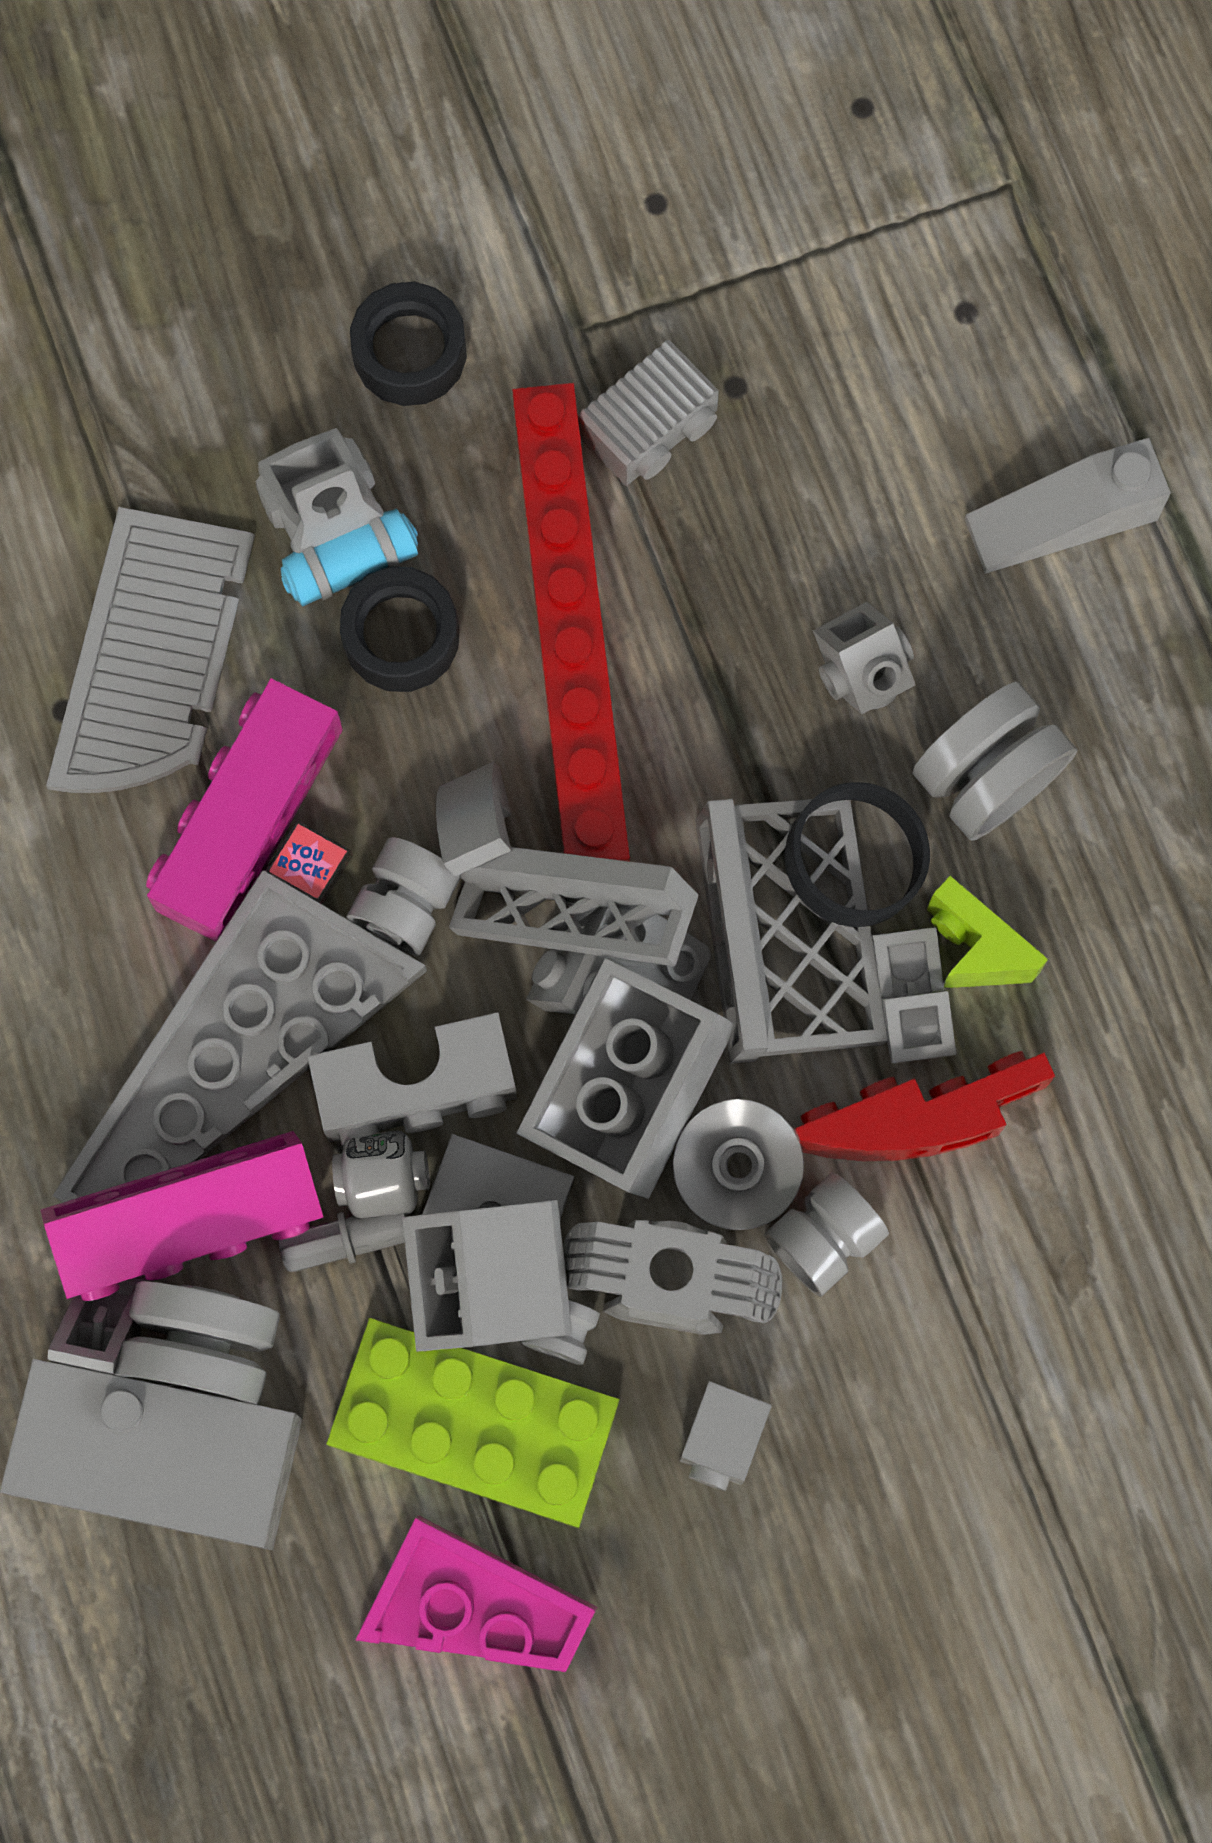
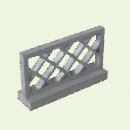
[695,799,888,1064]

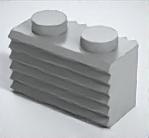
[578,340,719,486]

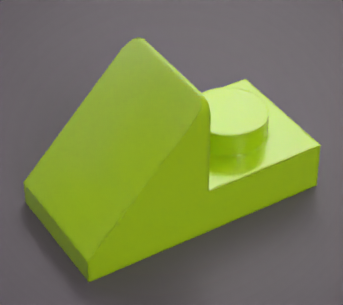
[927,876,1048,988]

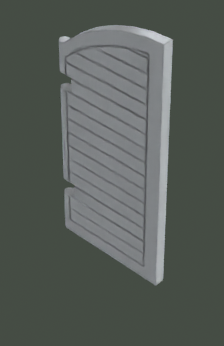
[46,507,255,793]

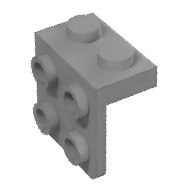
[526,902,711,1014]

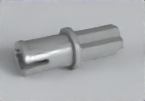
[279,1212,406,1272]

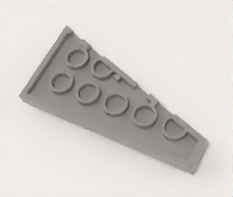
[53,870,427,1203]

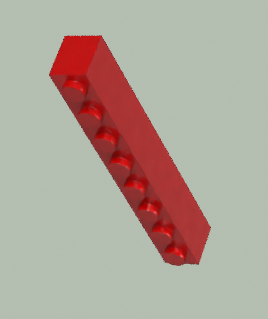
[512,383,630,862]

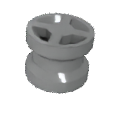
[522,1300,600,1365]

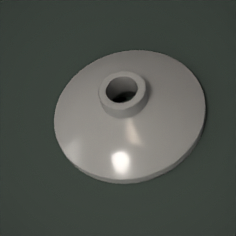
[673,1099,804,1230]

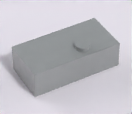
[0,1359,303,1551]

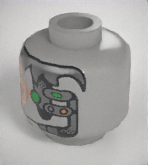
[332,1131,430,1218]

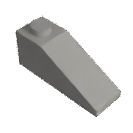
[965,438,1171,574]

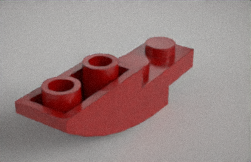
[794,1051,1055,1161]

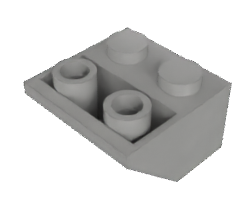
[402,1200,572,1352]

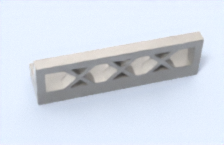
[449,847,699,966]

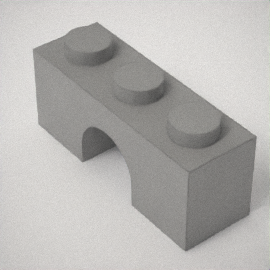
[307,1012,517,1147]

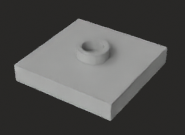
[422,1134,574,1219]

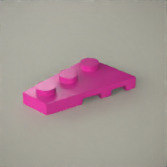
[356,1516,598,1672]

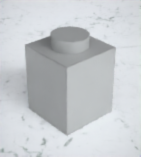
[680,1381,772,1491]

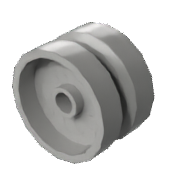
[912,681,1078,841]
[115,1281,280,1406]

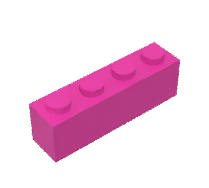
[146,678,343,942]
[40,1131,323,1301]

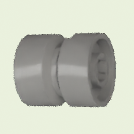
[347,837,461,956]
[764,1172,889,1297]

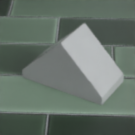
[48,1278,151,1376]

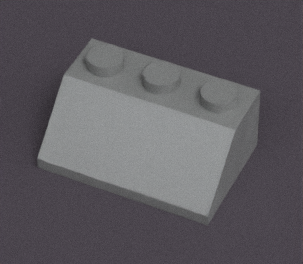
[516,958,736,1199]

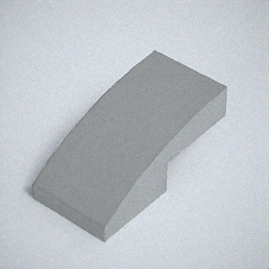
[436,761,512,877]
[872,927,956,1063]

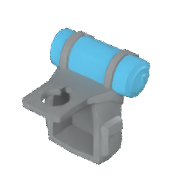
[256,428,418,607]

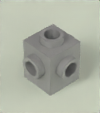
[813,602,916,714]

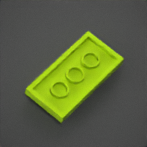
[326,1318,620,1529]

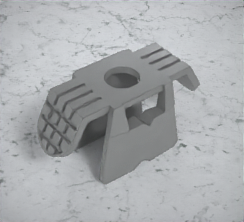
[563,1220,782,1335]

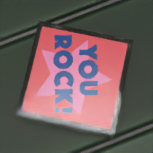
[266,820,353,905]

